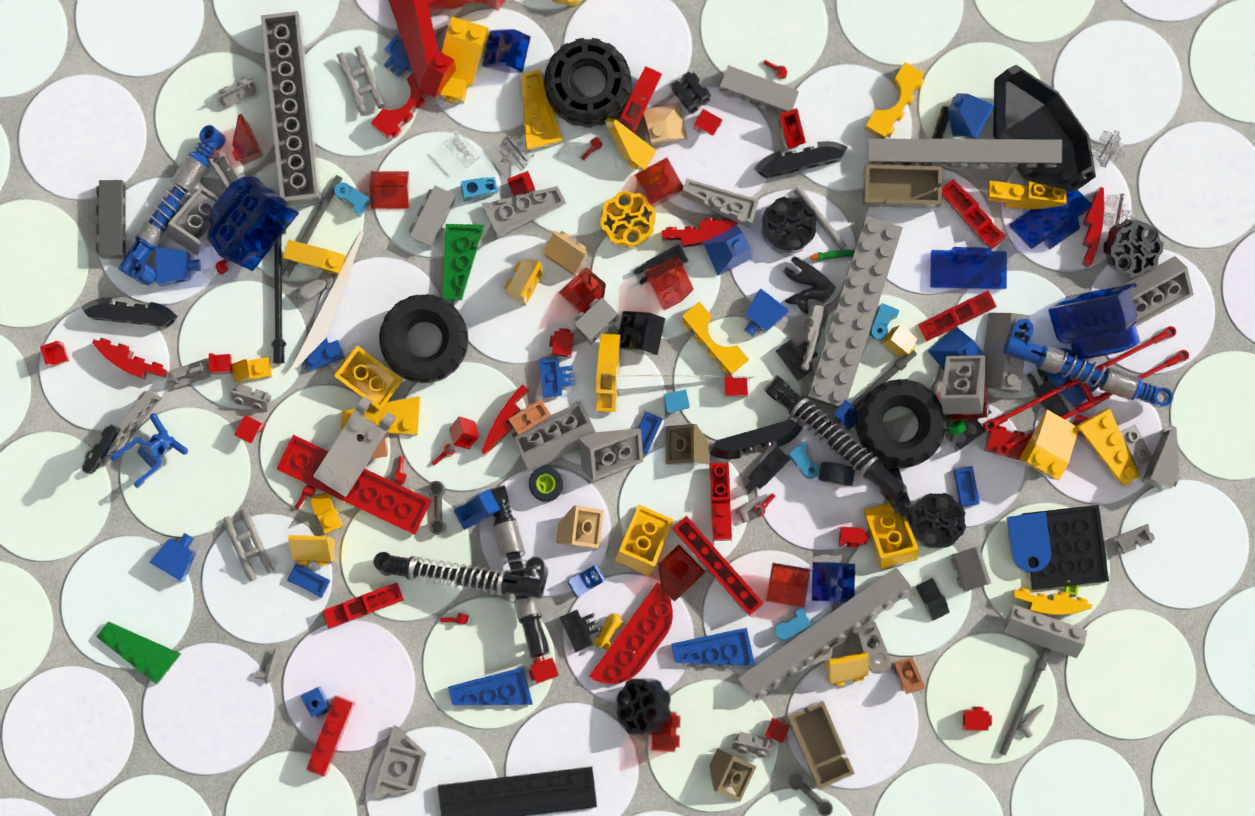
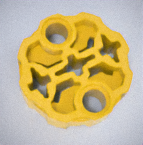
[600,191,656,249]

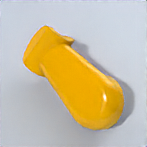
[593,613,624,650]

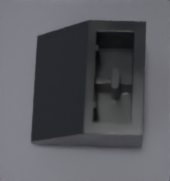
[618,311,665,355]

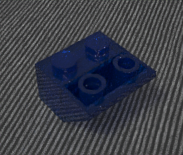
[482,29,531,73]
[812,562,856,602]

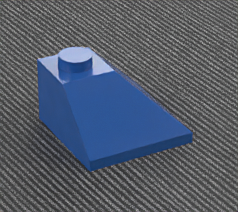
[948,93,994,139]
[703,226,752,276]
[928,327,984,371]

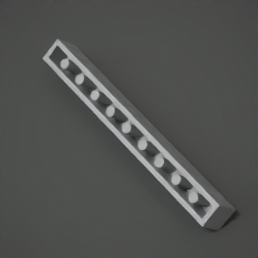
[868,138,1062,168]
[738,567,912,702]

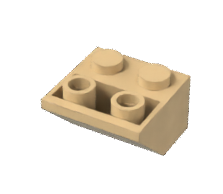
[543,230,588,276]

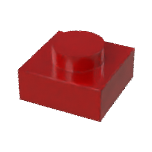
[765,718,790,743]

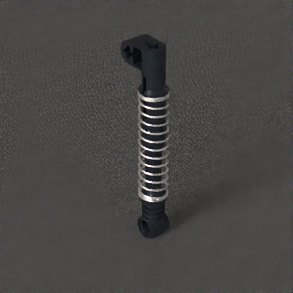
[764,375,907,505]
[373,552,548,599]

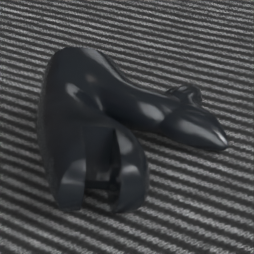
[783,256,836,314]

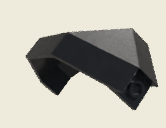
[993,65,1096,192]

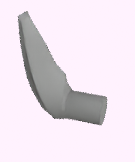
[735,494,767,523]
[255,648,278,684]
[1017,704,1045,738]

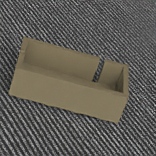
[863,164,942,209]
[786,700,855,789]

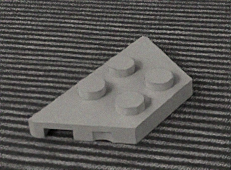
[373,725,426,799]

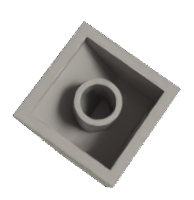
[574,297,619,345]
[950,546,992,591]

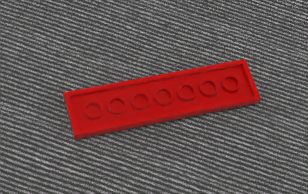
[276,435,432,535]

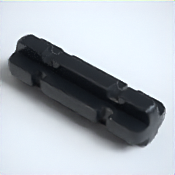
[932,106,949,139]

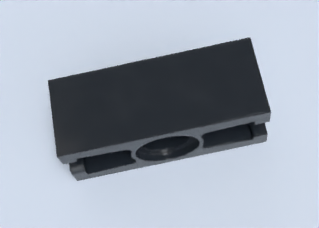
[946,407,993,451]

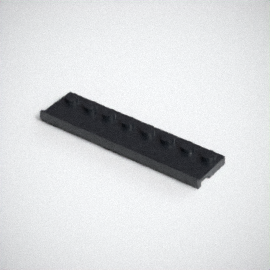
[437,766,597,816]

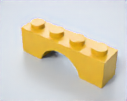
[864,62,924,139]
[681,301,749,376]

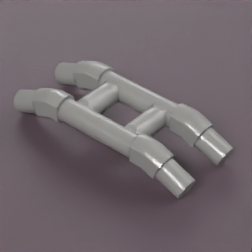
[336,45,385,116]
[223,508,274,582]

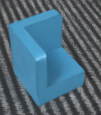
[663,389,690,415]

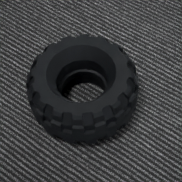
[544,38,631,128]
[379,294,468,384]
[856,379,946,468]

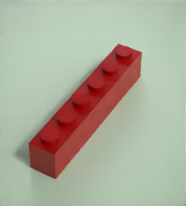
[672,515,764,616]

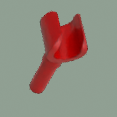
[763,60,787,79]
[581,137,602,161]
[216,249,236,275]
[431,444,455,466]
[395,456,407,484]
[294,485,316,509]
[754,493,776,517]
[440,613,469,625]

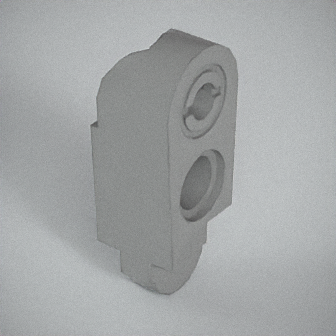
[858,621,891,674]

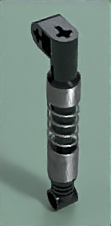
[488,485,550,659]

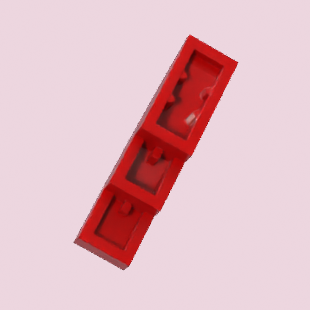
[942,179,1005,250]
[1081,186,1105,267]
[918,290,997,342]
[482,384,529,456]
[322,582,404,629]

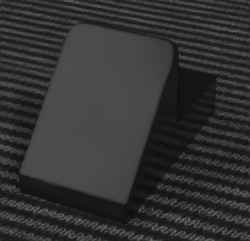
[915,578,950,621]

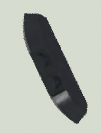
[754,141,848,179]
[81,298,178,327]
[710,419,803,460]

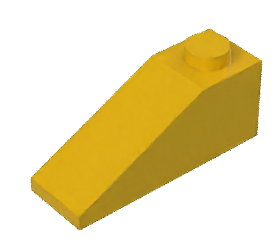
[605,118,656,170]
[283,240,346,275]

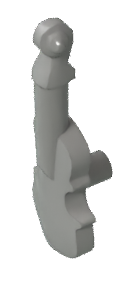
[801,305,828,371]

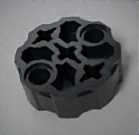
[761,197,817,254]
[1103,219,1163,277]
[909,493,966,549]
[616,678,671,735]

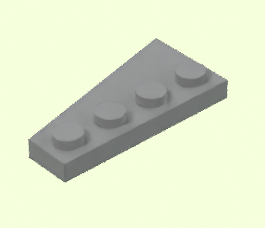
[681,178,759,229]
[481,186,566,238]

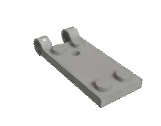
[84,390,162,468]
[313,396,396,497]

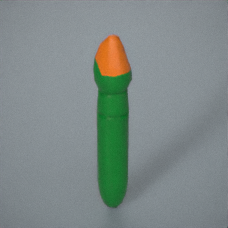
[810,249,854,261]

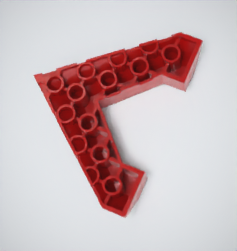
[388,0,506,99]

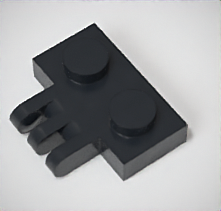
[775,339,818,382]
[560,609,601,652]

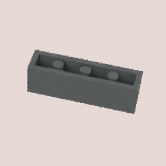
[96,180,126,259]

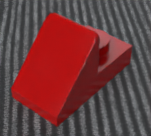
[778,108,806,149]

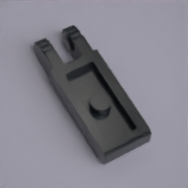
[633,244,688,285]
[1027,368,1070,417]
[82,424,121,474]

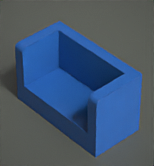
[454,489,501,530]

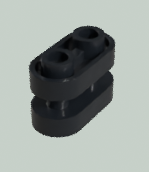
[670,71,711,115]

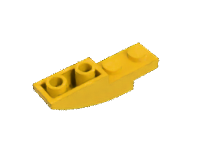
[988,181,1066,209]
[596,334,620,412]
[1011,587,1093,615]

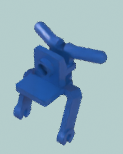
[110,413,188,488]

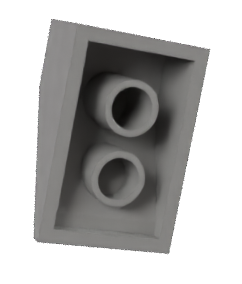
[166,185,233,256]
[940,355,985,414]
[1142,426,1180,491]
[579,428,643,481]

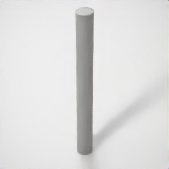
[794,186,847,250]

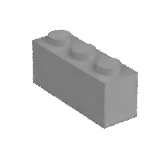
[409,185,457,249]

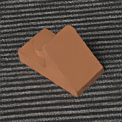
[894,657,925,694]

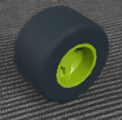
[819,462,856,486]
[529,467,563,502]

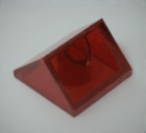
[369,171,410,209]

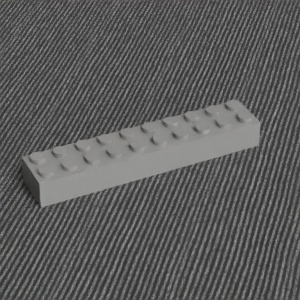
[260,11,322,206]
[807,216,903,409]

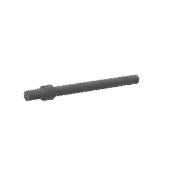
[282,175,343,278]
[829,350,917,428]
[999,647,1051,756]

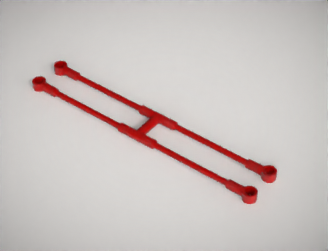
[983,326,1189,456]

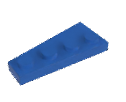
[671,627,755,666]
[448,667,533,705]

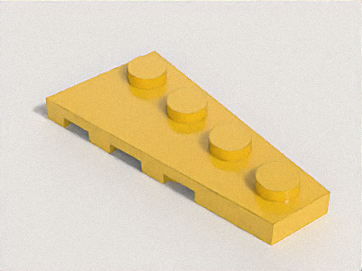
[521,69,563,151]
[341,396,420,435]
[1075,409,1140,486]

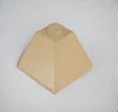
[643,102,688,147]
[556,506,604,548]

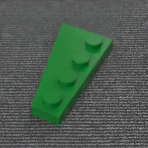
[443,224,484,301]
[96,621,182,685]

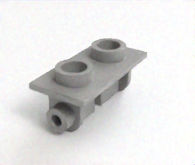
[217,77,257,108]
[209,151,243,192]
[169,358,212,389]
[230,384,272,411]
[1120,425,1153,467]
[1113,524,1155,555]
[731,732,773,758]

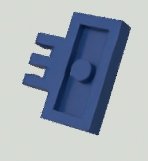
[384,35,413,77]
[304,337,345,372]
[539,358,575,398]

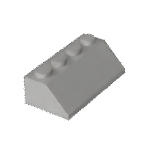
[1109,256,1194,331]
[983,312,1031,393]
[512,402,595,472]

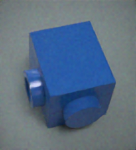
[301,686,331,718]

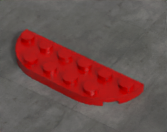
[589,582,673,684]

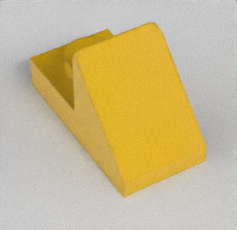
[232,357,273,383]
[310,493,343,534]

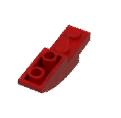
[619,66,662,134]
[662,217,738,248]
[92,338,168,380]
[709,462,732,541]

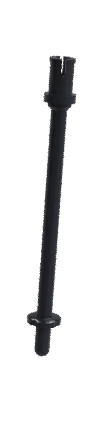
[269,213,286,364]

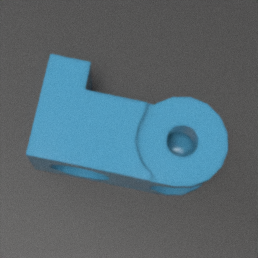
[460,177,498,202]
[334,182,371,217]
[870,303,900,341]
[787,442,820,479]
[775,608,811,640]

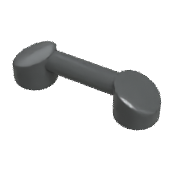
[428,481,446,535]
[788,773,833,816]

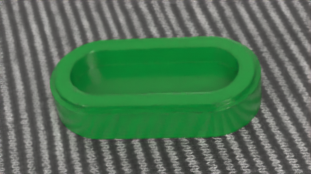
[945,414,966,436]

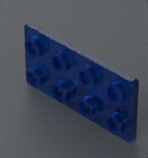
[1009,190,1093,250]
[930,247,1007,290]

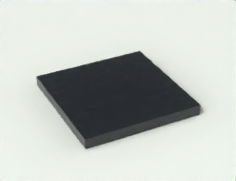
[1022,505,1109,590]

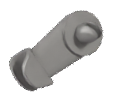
[298,271,333,302]

